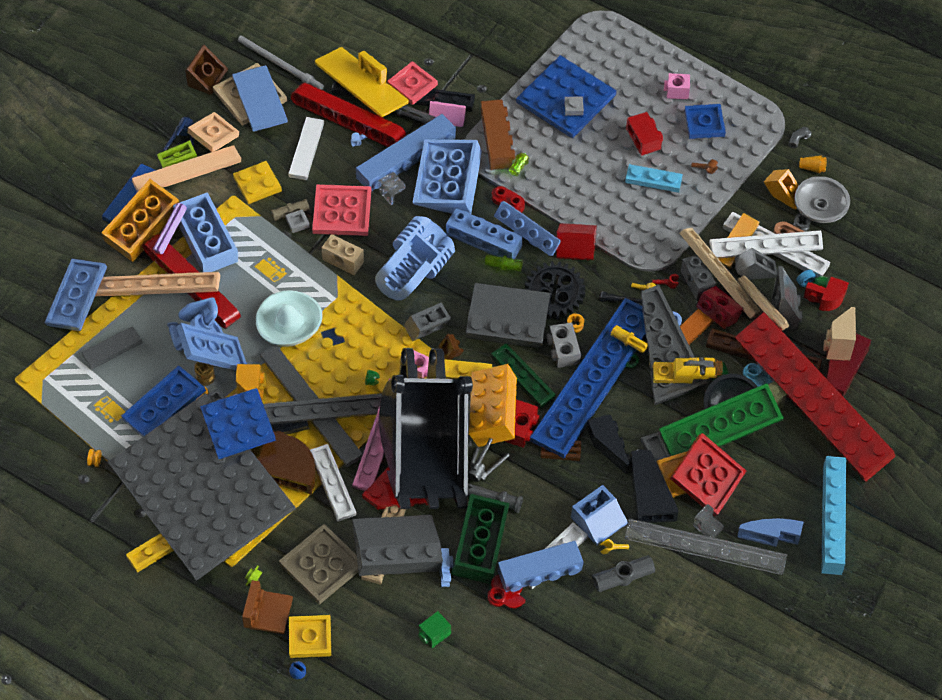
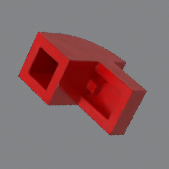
[803,277,849,311]

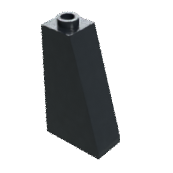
[630,449,678,523]

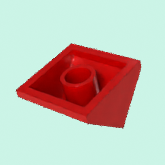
[556,223,597,260]

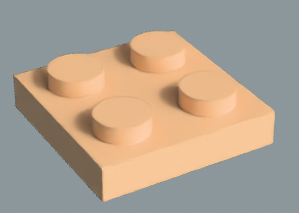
[188,112,239,152]

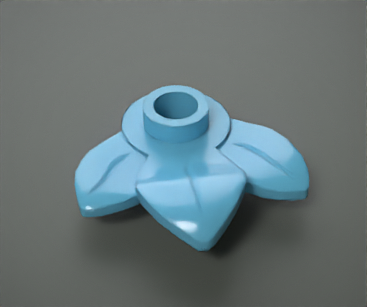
[743,363,773,387]

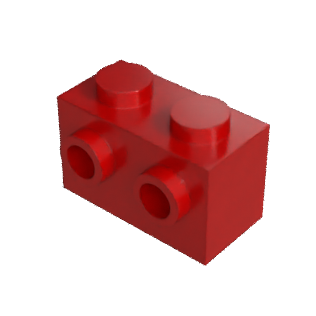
[626,112,663,156]

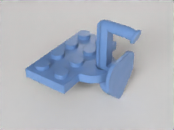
[167,298,247,371]

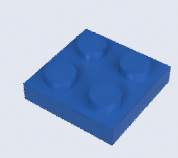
[684,104,726,139]

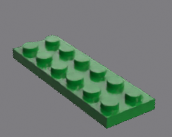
[659,383,784,456]

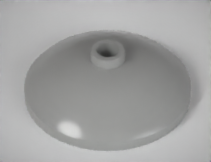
[794,177,850,223]

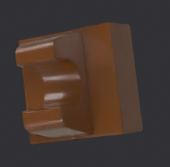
[438,334,464,360]

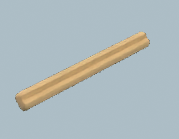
[738,276,789,331]

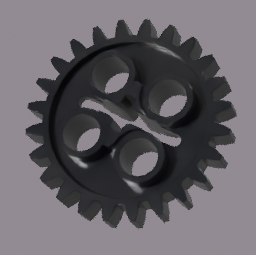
[525,261,586,320]

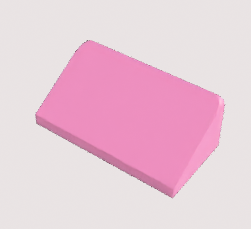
[429,101,466,127]

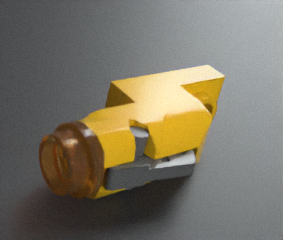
[653,357,723,384]

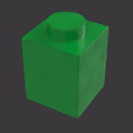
[418,611,451,648]

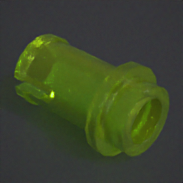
[509,153,529,176]

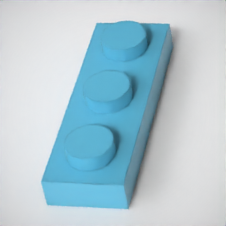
[625,164,683,193]

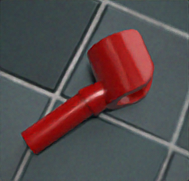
[652,274,679,289]

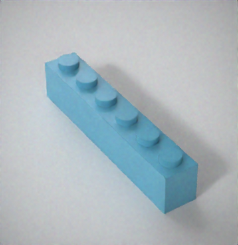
[821,456,846,575]

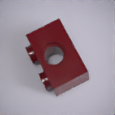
[696,286,744,329]

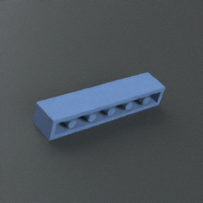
[356,114,456,191]

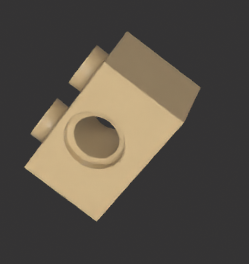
[322,234,364,275]

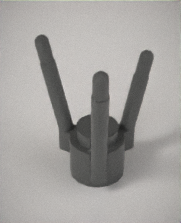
[468,438,510,482]

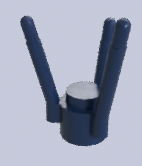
[163,117,194,151]

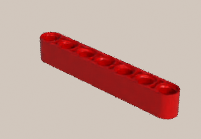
[291,83,406,147]
[142,233,241,329]

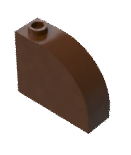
[258,431,316,495]

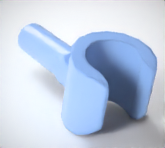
[350,132,367,147]

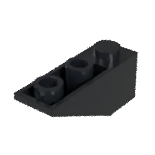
[587,414,631,474]

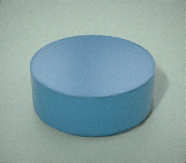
[796,270,816,287]

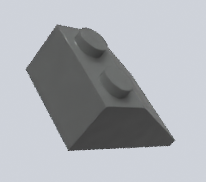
[771,266,802,330]

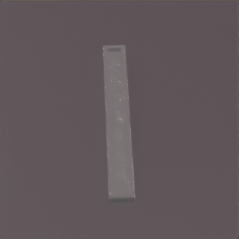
[625,519,787,575]

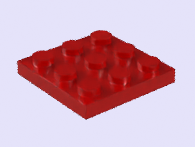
[669,433,746,517]

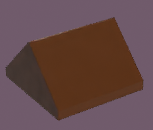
[185,45,228,95]

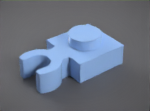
[439,548,453,587]

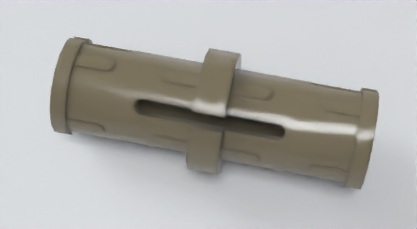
[271,199,310,221]

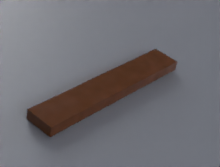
[706,328,822,370]

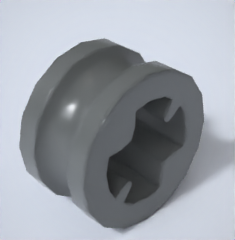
[793,214,811,232]

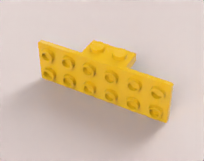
[315,47,409,117]

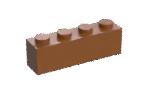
[481,99,515,170]

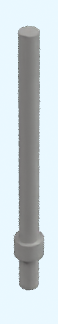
[238,36,324,90]

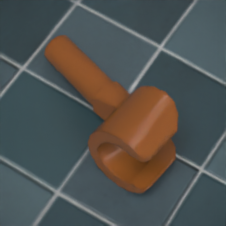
[691,159,718,174]

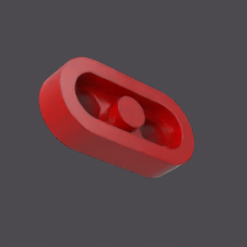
[492,186,525,213]

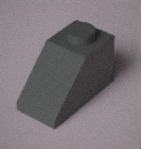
[735,248,777,280]

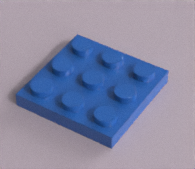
[200,388,276,459]

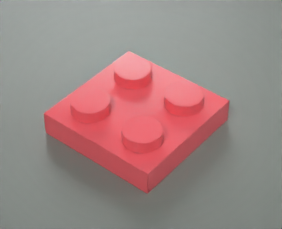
[387,61,438,105]

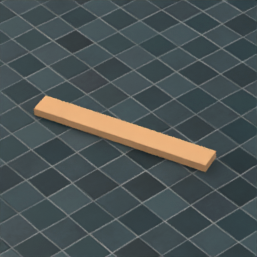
[95,272,221,297]

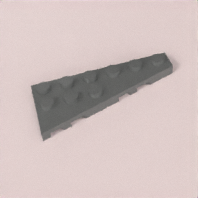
[641,285,708,406]

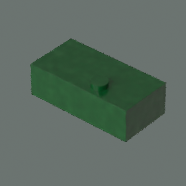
[451,494,510,584]

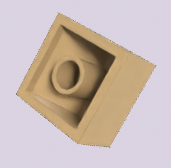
[823,307,856,361]

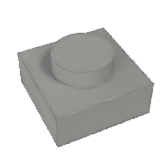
[564,96,584,116]
[285,209,310,233]

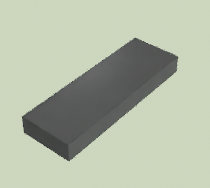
[82,326,142,370]

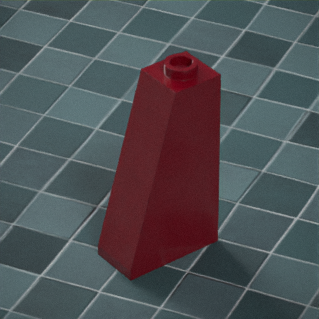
[826,333,872,397]

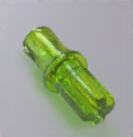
[485,255,523,272]

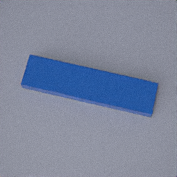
[102,164,156,223]

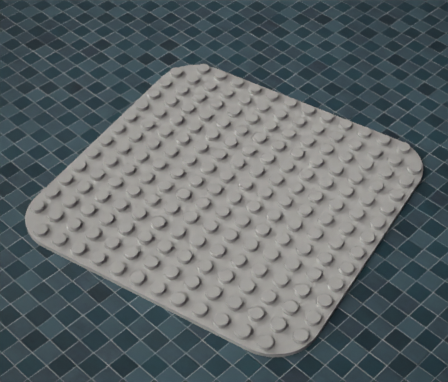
[465,11,785,272]

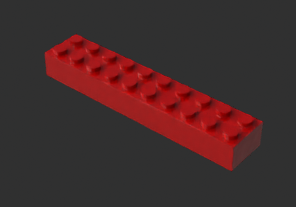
[735,312,896,482]

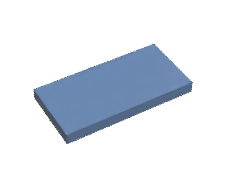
[232,65,288,132]
[45,259,107,331]

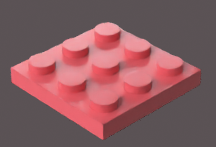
[312,185,372,236]

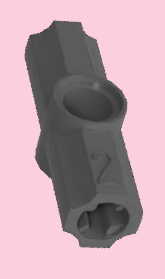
[592,555,655,592]

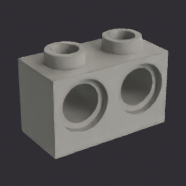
[547,322,581,368]

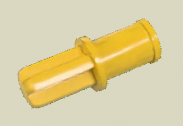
[611,325,648,353]

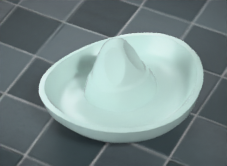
[256,290,322,347]

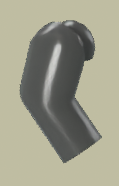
[788,127,812,149]

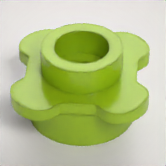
[245,565,263,586]

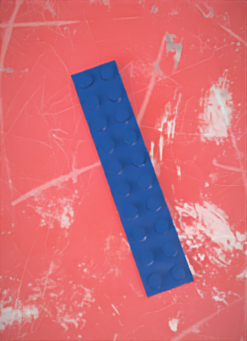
[530,298,646,459]

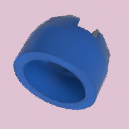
[289,661,306,679]

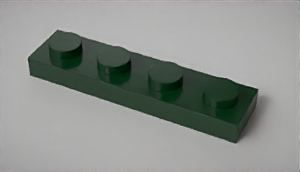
[491,343,556,408]

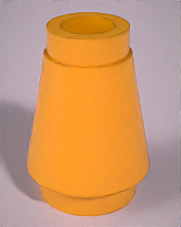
[799,155,827,173]

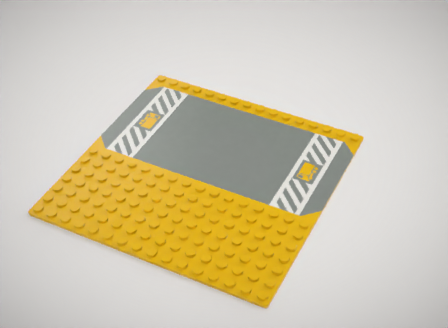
[15,196,432,567]

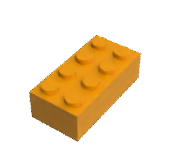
[101,179,179,262]
[469,364,517,447]

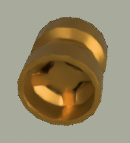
[194,362,215,386]

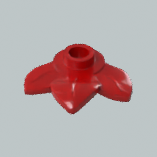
[488,574,526,608]

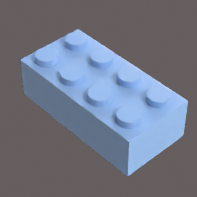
[173,193,238,272]

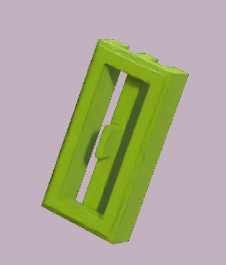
[157,141,197,168]

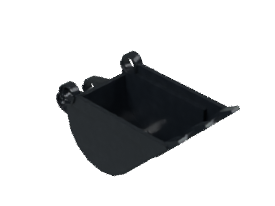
[379,348,473,509]

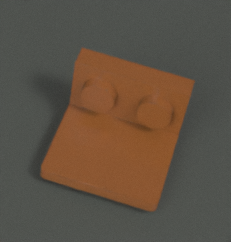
[242,580,293,634]

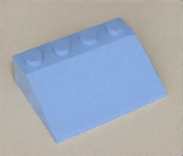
[413,139,482,214]

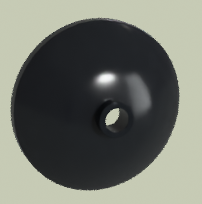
[704,374,758,409]

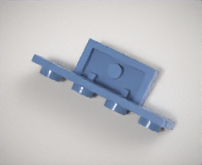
[494,201,561,256]

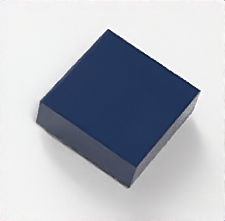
[321,327,345,346]

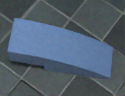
[737,518,803,547]

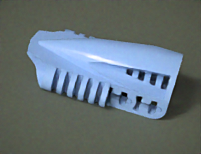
[375,216,455,300]

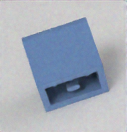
[571,485,628,546]

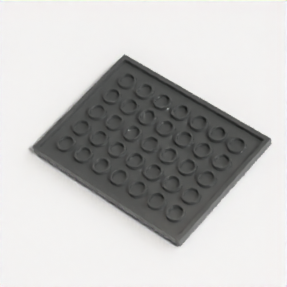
[108,393,296,581]

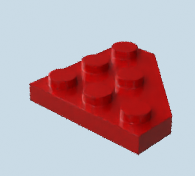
[362,467,440,509]

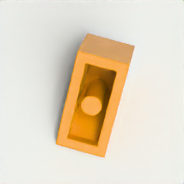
[764,169,799,209]

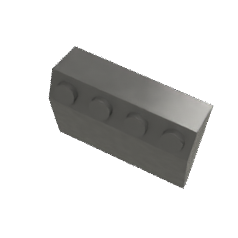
[466,283,550,349]
[352,515,443,576]

